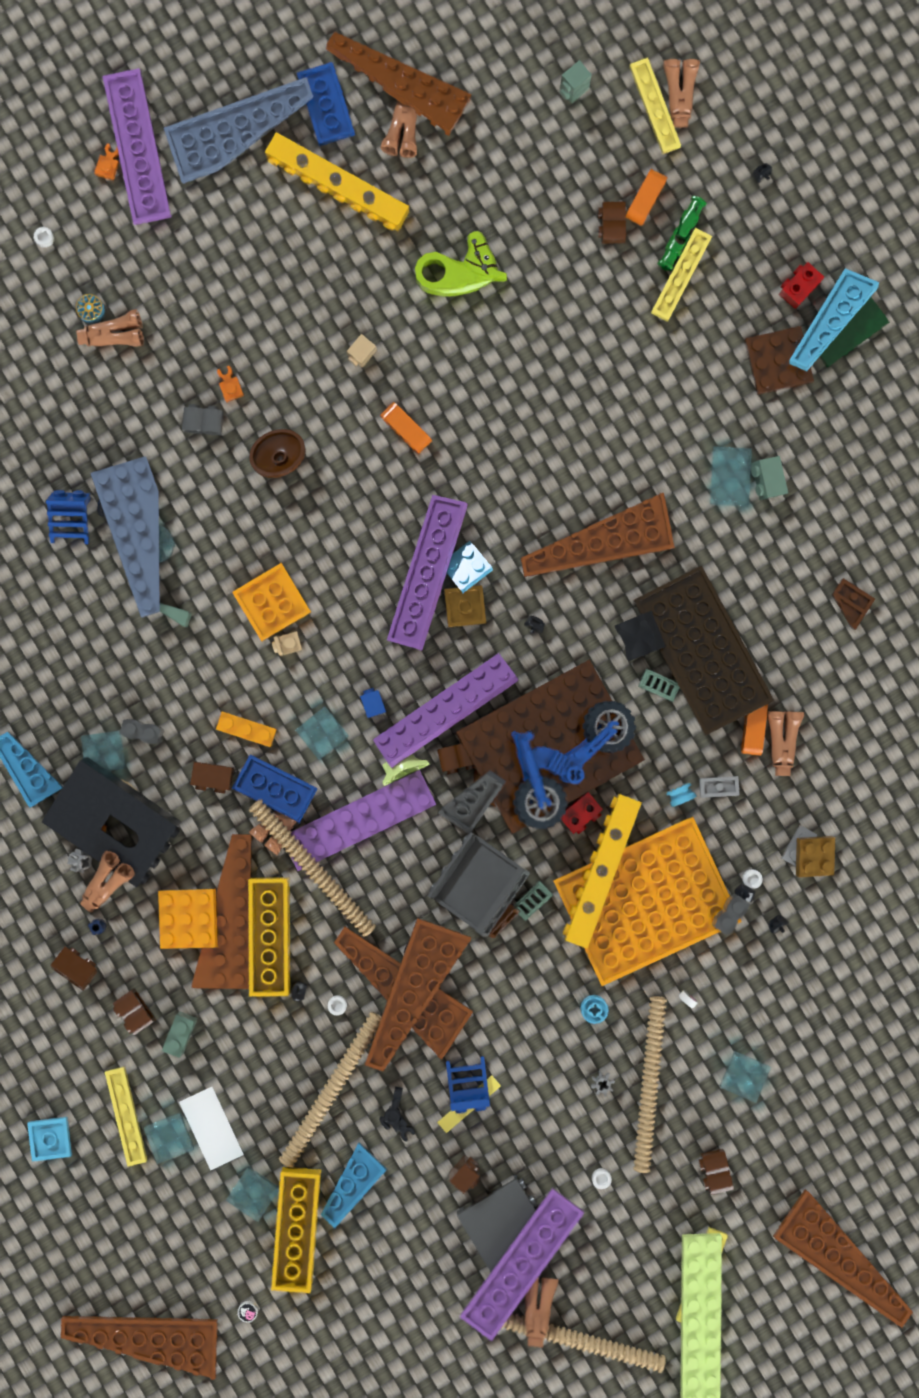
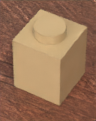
[347,334,377,368]

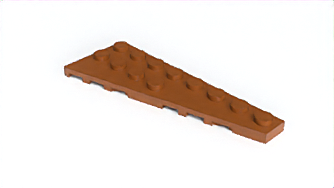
[365,918,471,1071]
[334,926,473,1060]
[773,1189,913,1328]
[61,1316,218,1380]

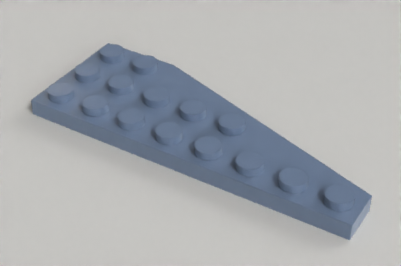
[164,77,314,183]
[90,456,160,618]

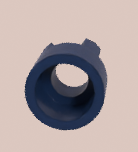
[88,919,106,935]

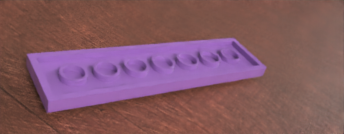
[103,68,172,225]
[387,495,468,650]
[373,653,519,768]
[289,770,436,871]
[460,1188,584,1341]

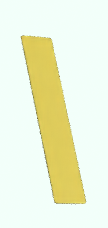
[438,1076,501,1133]

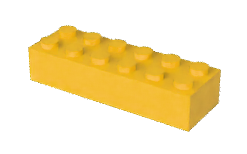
[248,877,290,996]
[271,1167,321,1293]

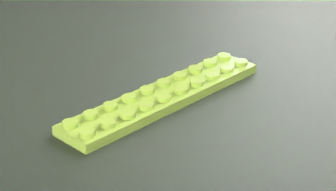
[680,1233,722,1398]

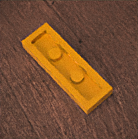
[216,711,277,747]

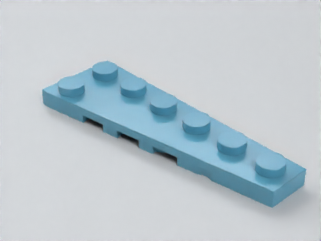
[789,268,879,371]

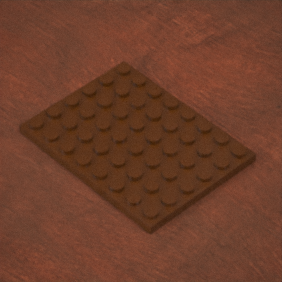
[456,659,645,834]

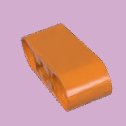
[626,169,668,226]
[380,402,432,454]
[741,704,768,756]

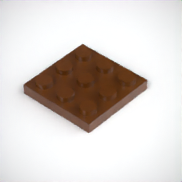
[744,326,814,395]

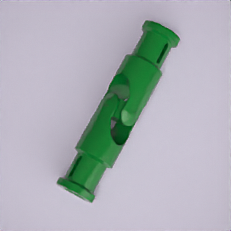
[657,196,707,272]

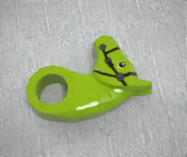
[415,231,507,297]

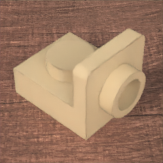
[272,631,303,656]

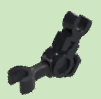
[379,1086,415,1142]

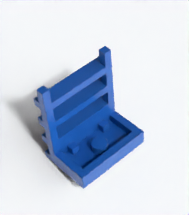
[46,490,91,544]
[446,1056,490,1114]

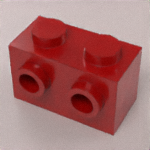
[779,262,825,310]
[561,792,603,835]

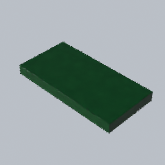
[819,297,890,368]

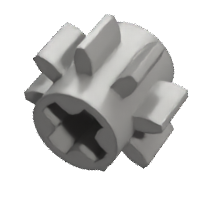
[67,848,92,873]
[591,1071,615,1097]

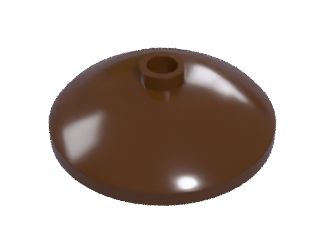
[249,429,306,478]

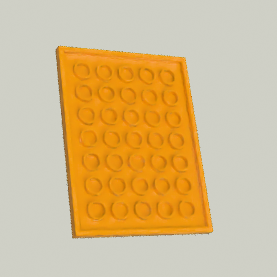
[553,816,742,986]

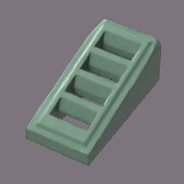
[160,603,192,627]
[638,669,679,702]
[514,880,553,921]

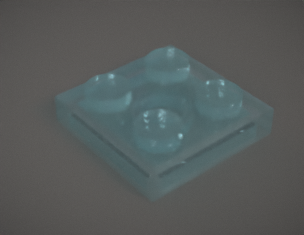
[296,706,349,760]
[81,731,125,771]
[720,1050,771,1103]
[144,1112,194,1164]
[226,1166,279,1222]

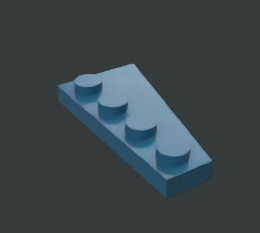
[0,732,63,808]
[321,1142,387,1229]

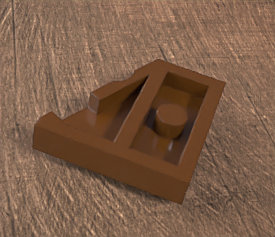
[832,578,875,630]

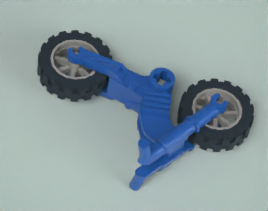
[511,701,636,829]

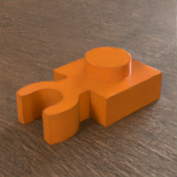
[94,144,120,181]
[217,365,244,402]

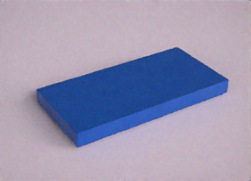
[297,62,355,146]
[232,754,318,823]

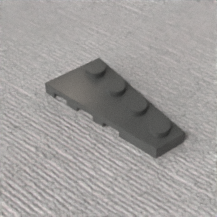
[438,770,506,834]

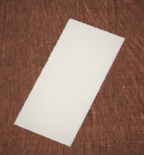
[179,1087,244,1170]

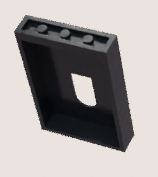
[42,757,182,888]

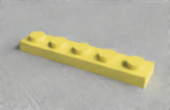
[629,58,681,154]
[651,228,712,322]
[105,1066,148,1167]

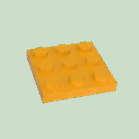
[232,563,311,642]
[158,889,218,949]

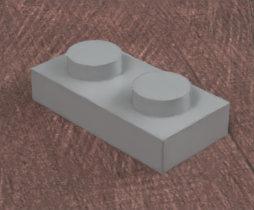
[699,776,740,798]
[781,825,817,867]

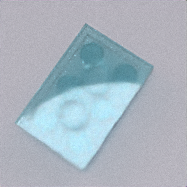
[710,446,752,507]

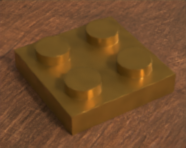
[444,585,486,628]
[796,836,835,877]

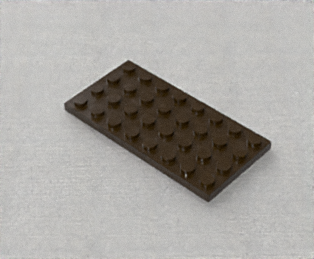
[633,565,774,736]

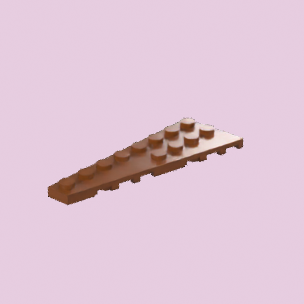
[326,32,472,136]
[521,493,675,577]
[192,834,252,989]

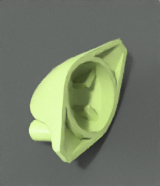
[382,754,429,786]

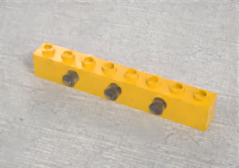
[265,132,410,231]
[563,794,642,948]

